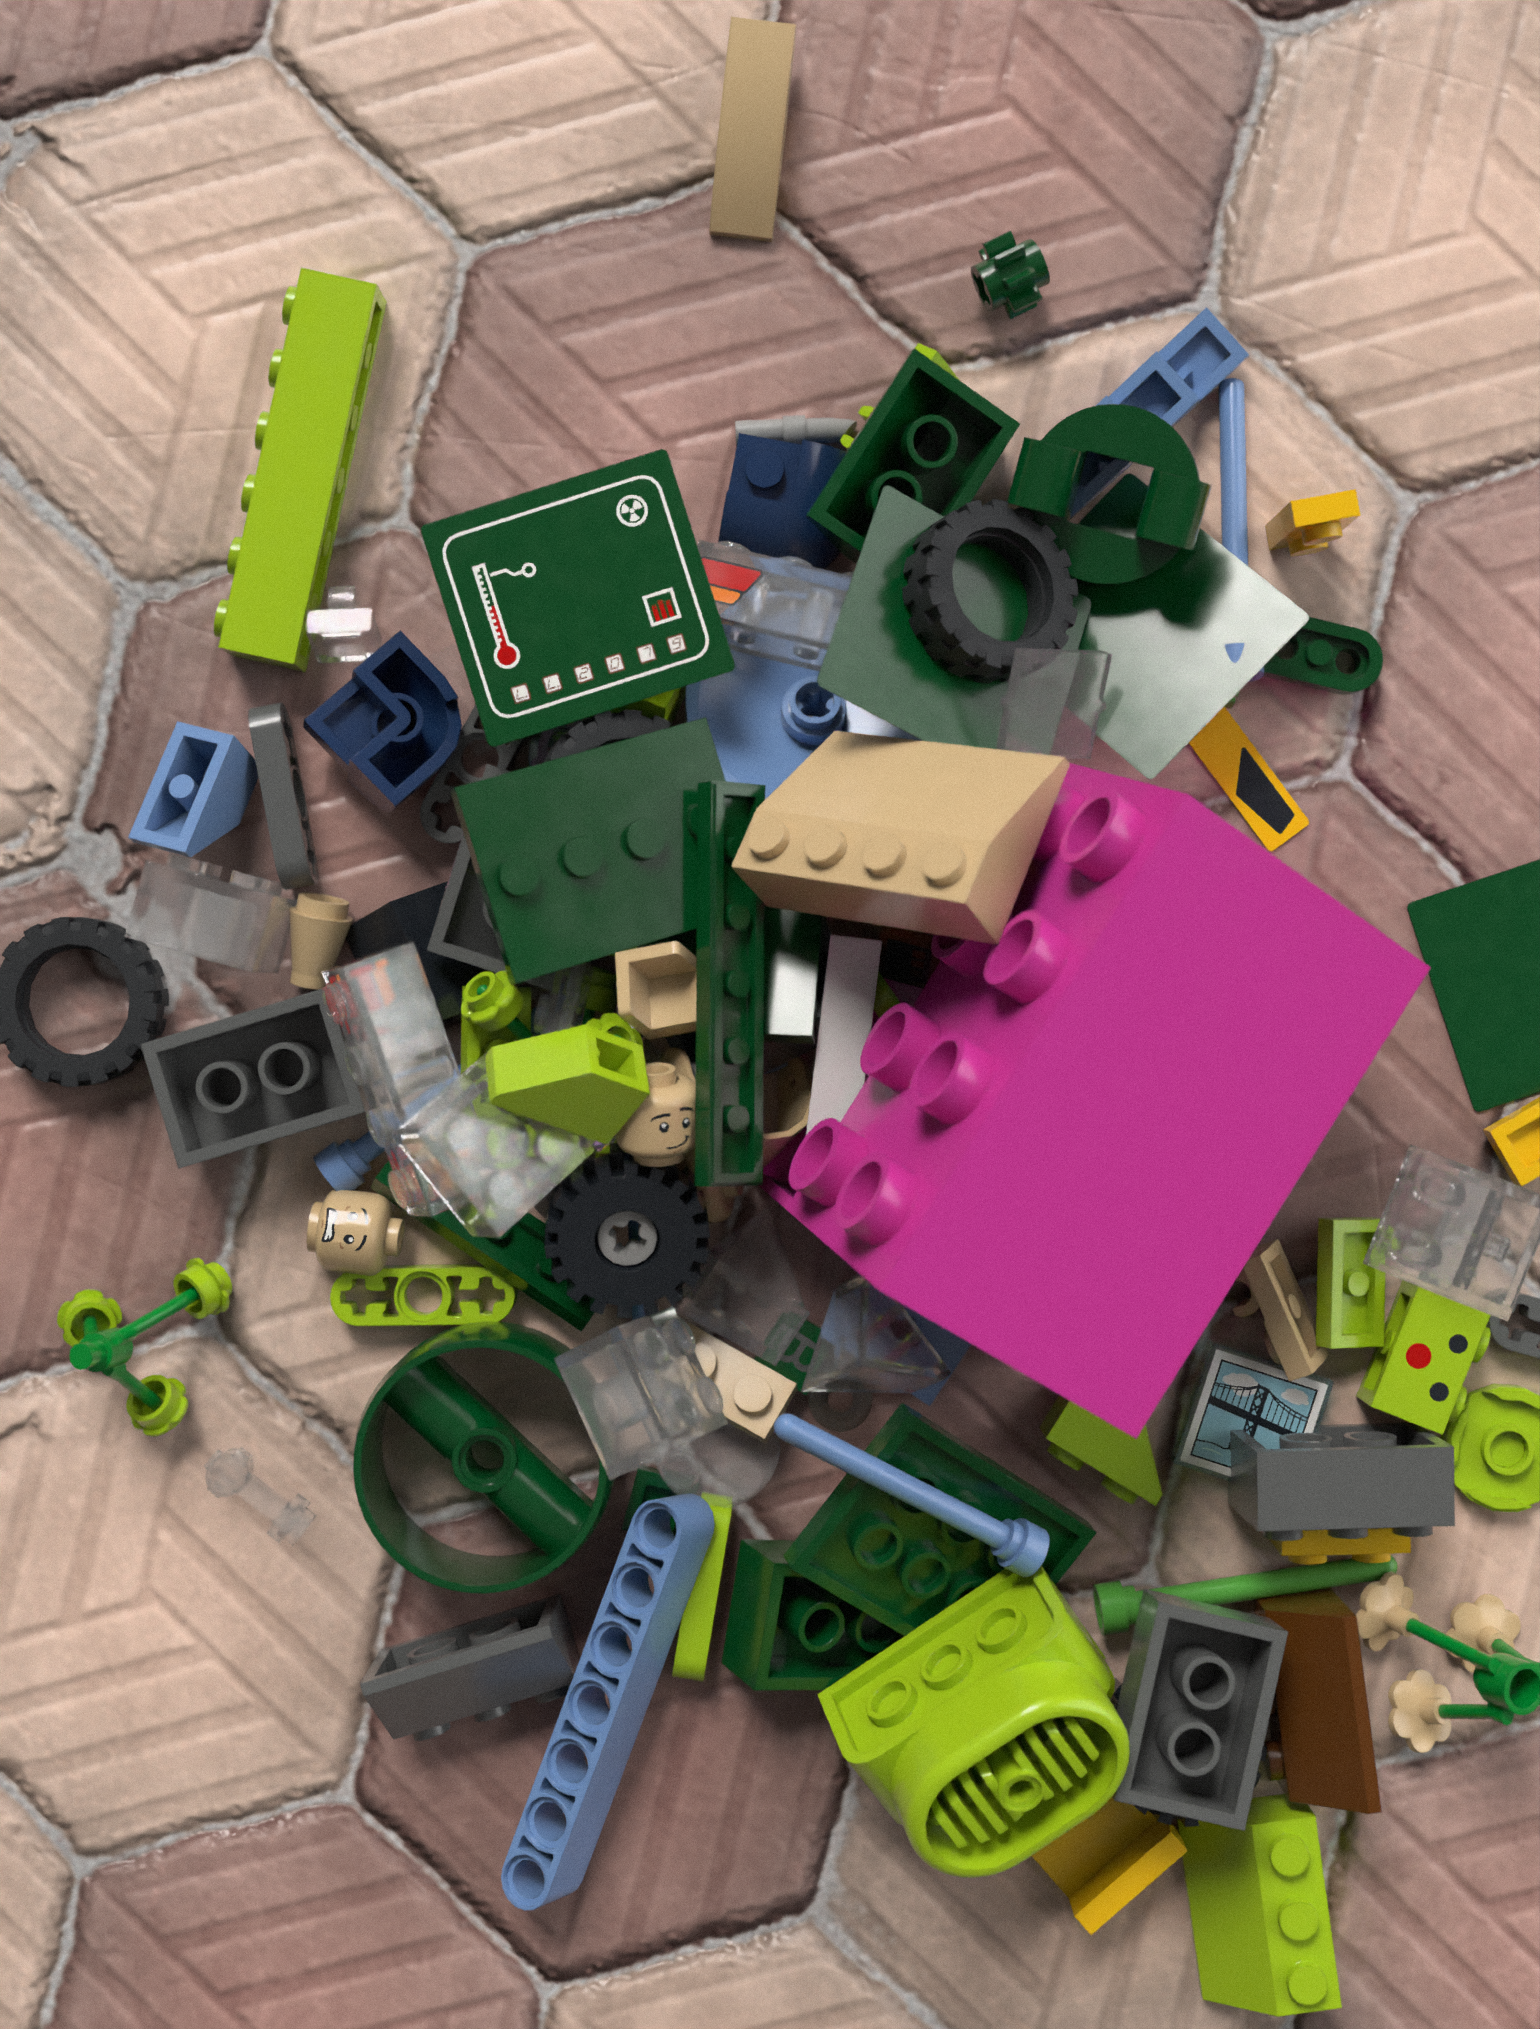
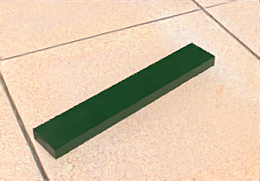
[695,780,765,1187]

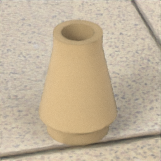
[289,892,353,990]

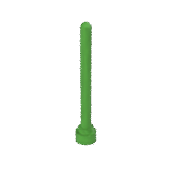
[1093,1556,1398,1636]

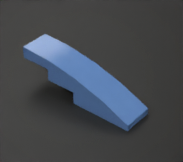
[1070,307,1250,519]

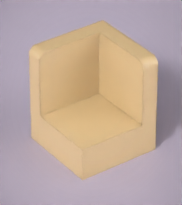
[615,941,696,1040]

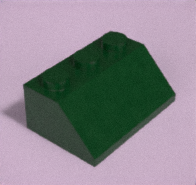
[806,348,1020,564]

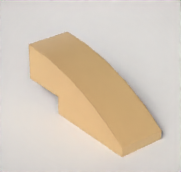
[709,17,796,242]

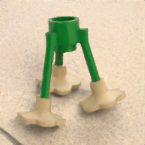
[1356,1571,1540,1753]

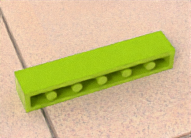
[214,268,387,672]

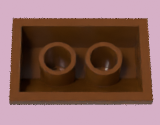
[1254,1588,1382,1814]

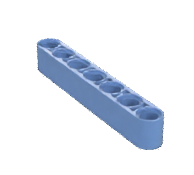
[501,1493,715,1911]

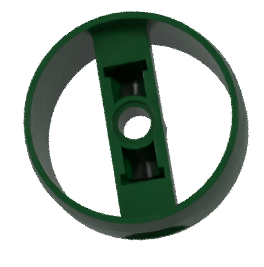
[353,1321,619,1594]

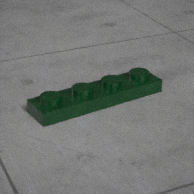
[371,1132,595,1332]

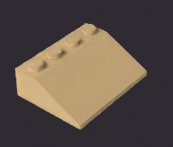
[731,731,1070,944]

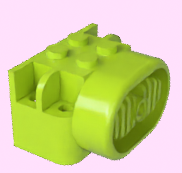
[817,1565,1130,1878]

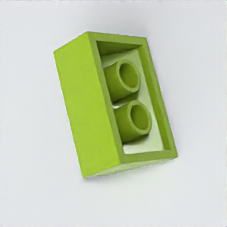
[1176,1793,1342,2017]

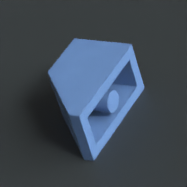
[128,721,259,857]

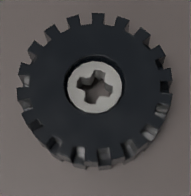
[544,1142,710,1318]

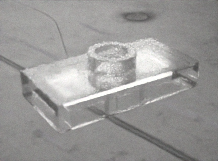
[534,961,594,1035]

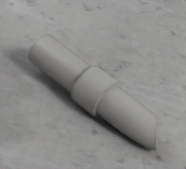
[735,415,857,446]

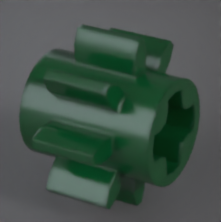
[971,231,1050,319]

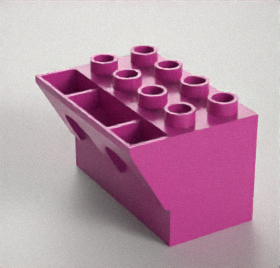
[760,763,1431,1439]

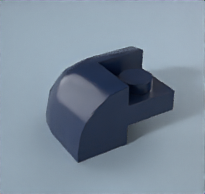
[716,433,846,580]
[303,630,462,813]

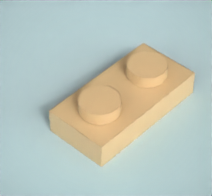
[654,1322,798,1444]

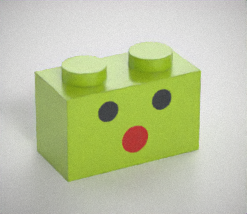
[1356,1279,1491,1435]

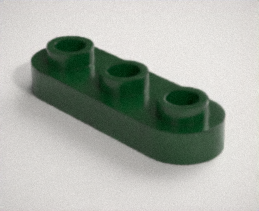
[1264,617,1383,695]

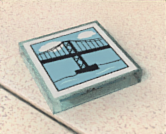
[1171,1340,1334,1482]

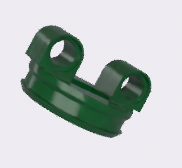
[1007,404,1212,584]

